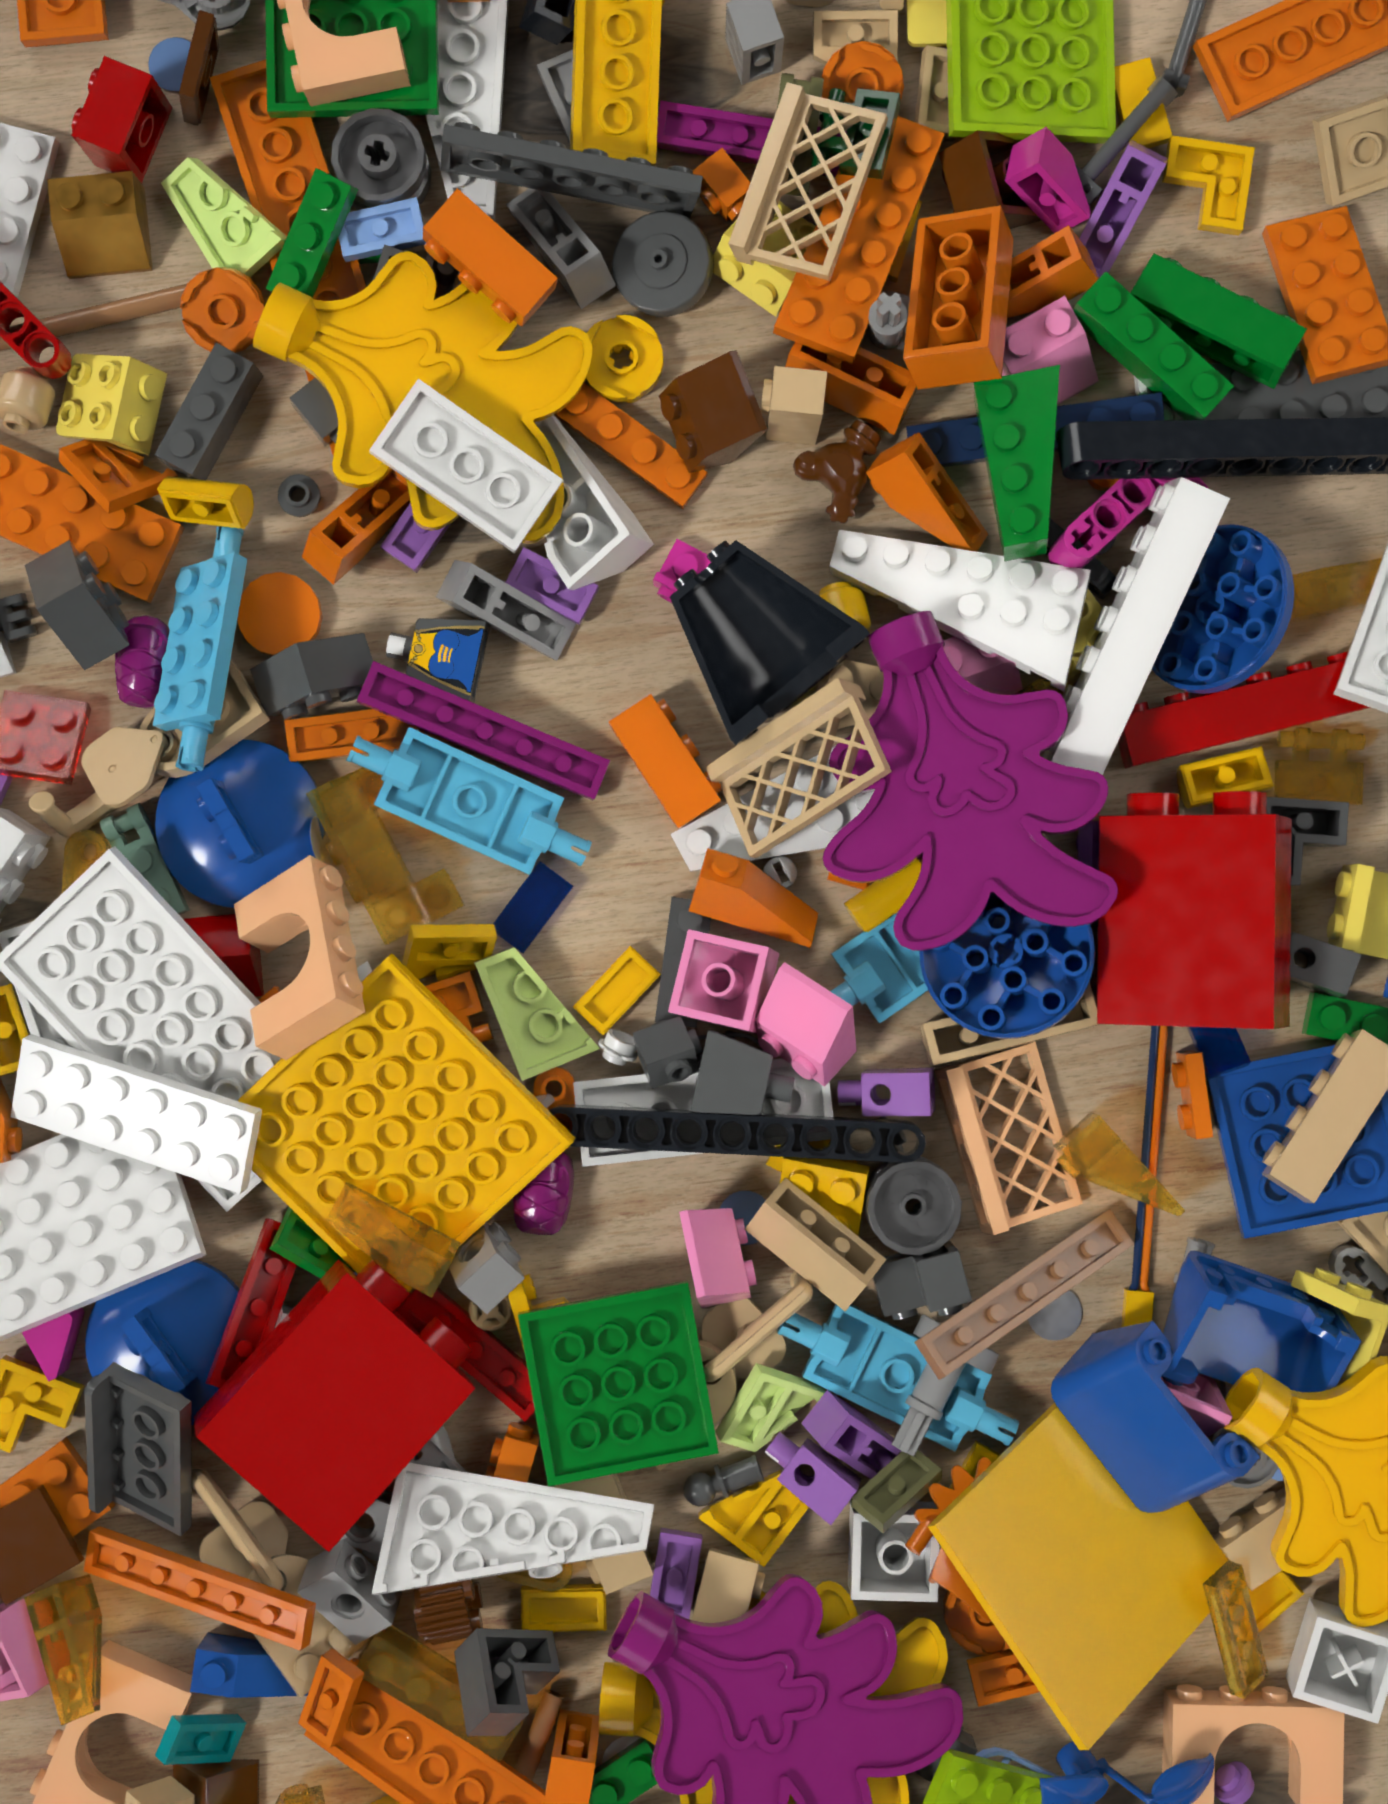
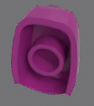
[115,615,169,709]
[513,1152,574,1235]

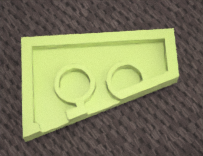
[161,157,287,277]
[474,947,600,1081]

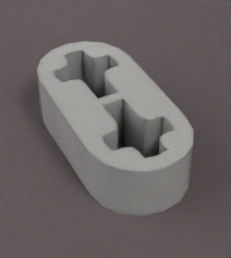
[1328,1244,1388,1304]

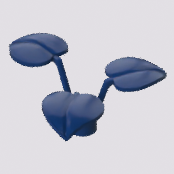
[1039,1741,1214,1804]

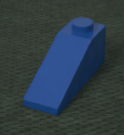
[190,1632,309,1698]

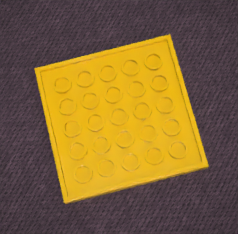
[237,953,575,1292]
[927,1403,1240,1750]

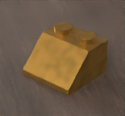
[47,171,153,279]

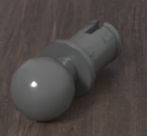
[683,1455,764,1507]

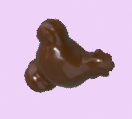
[793,420,882,524]

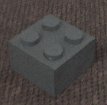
[25,540,129,671]

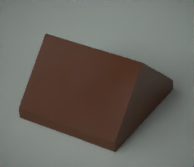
[173,1759,259,1804]

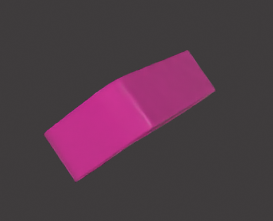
[1048,477,1209,568]

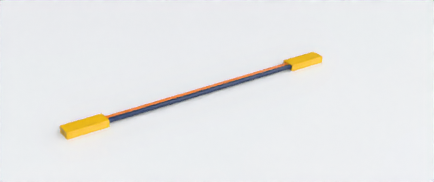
[1121,1026,1168,1327]

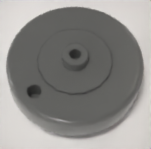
[612,211,714,317]

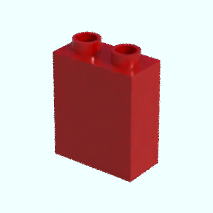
[1097,791,1292,1029]
[193,1259,475,1552]

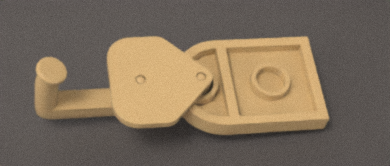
[1312,94,1388,206]
[29,659,270,838]
[656,1271,813,1471]
[192,1468,370,1698]

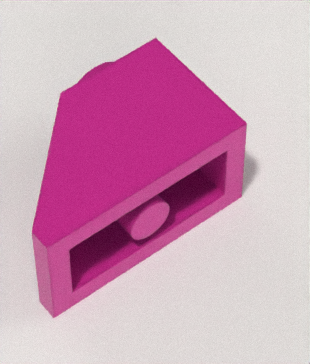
[1005,127,1091,233]
[22,1307,85,1382]

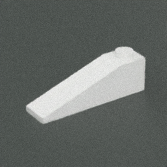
[535,415,654,591]

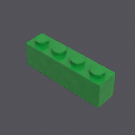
[1130,253,1307,389]
[1073,271,1234,420]

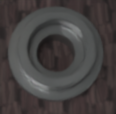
[278,474,321,517]

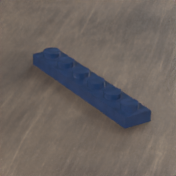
[906,392,1165,467]

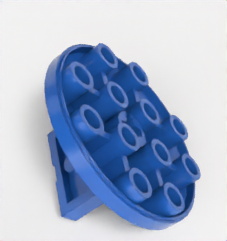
[1152,524,1294,694]
[155,739,326,908]
[919,893,1095,1039]
[85,1260,240,1425]

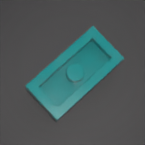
[155,1714,247,1765]

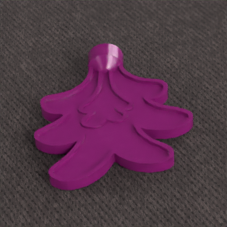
[823,611,1118,951]
[608,1574,964,1804]

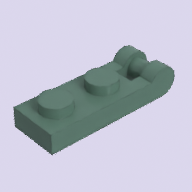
[100,803,190,915]

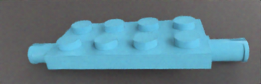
[153,526,247,772]
[346,727,592,875]
[830,911,928,1023]
[777,1304,1019,1452]

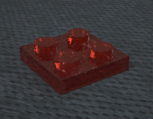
[0,690,91,785]

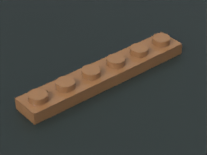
[914,1209,1134,1380]

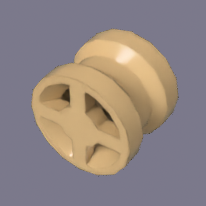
[469,1295,512,1331]

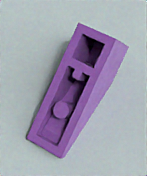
[1079,139,1168,278]
[801,1390,901,1479]

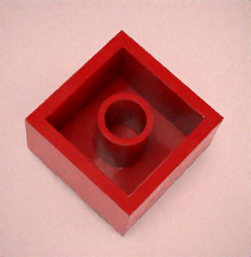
[71,56,173,184]

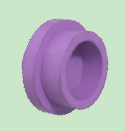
[1214,1761,1255,1804]

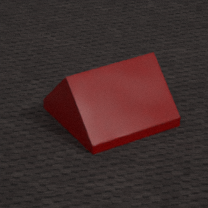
[183,914,264,997]

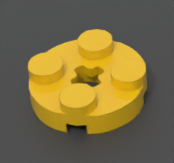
[585,314,664,403]

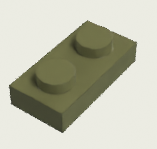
[851,1450,942,1534]

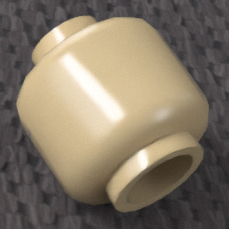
[0,366,55,434]

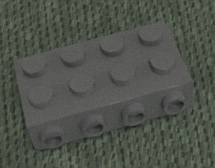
[84,1362,192,1537]

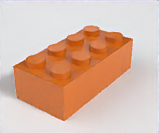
[903,205,1014,390]

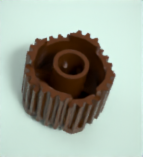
[413,1579,483,1645]

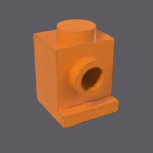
[693,148,750,222]
[485,1422,540,1483]

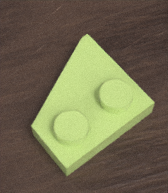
[715,1363,826,1452]

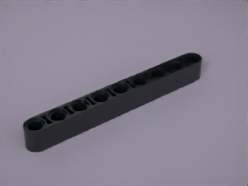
[1056,417,1388,480]
[549,1104,926,1163]

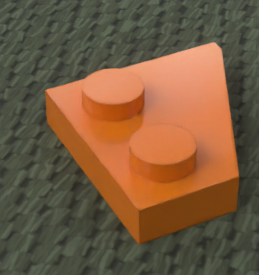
[59,439,178,514]

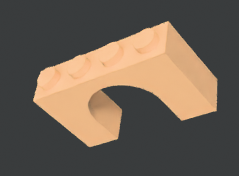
[277,0,411,107]
[234,855,365,1060]
[30,1640,195,1804]
[1162,1684,1345,1804]

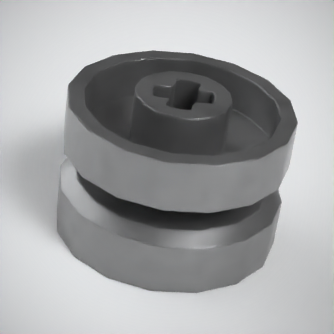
[331,108,431,210]
[864,1156,962,1255]

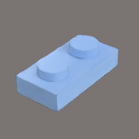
[339,197,426,262]

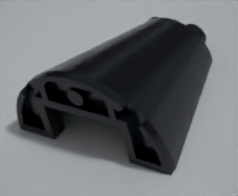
[670,540,870,746]

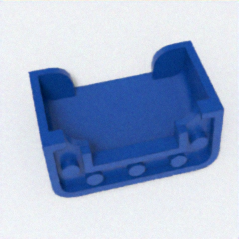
[1162,1251,1362,1392]
[1051,1321,1260,1513]

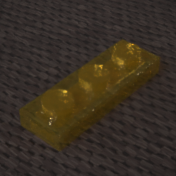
[1203,1561,1269,1699]

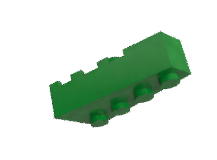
[974,365,1060,562]

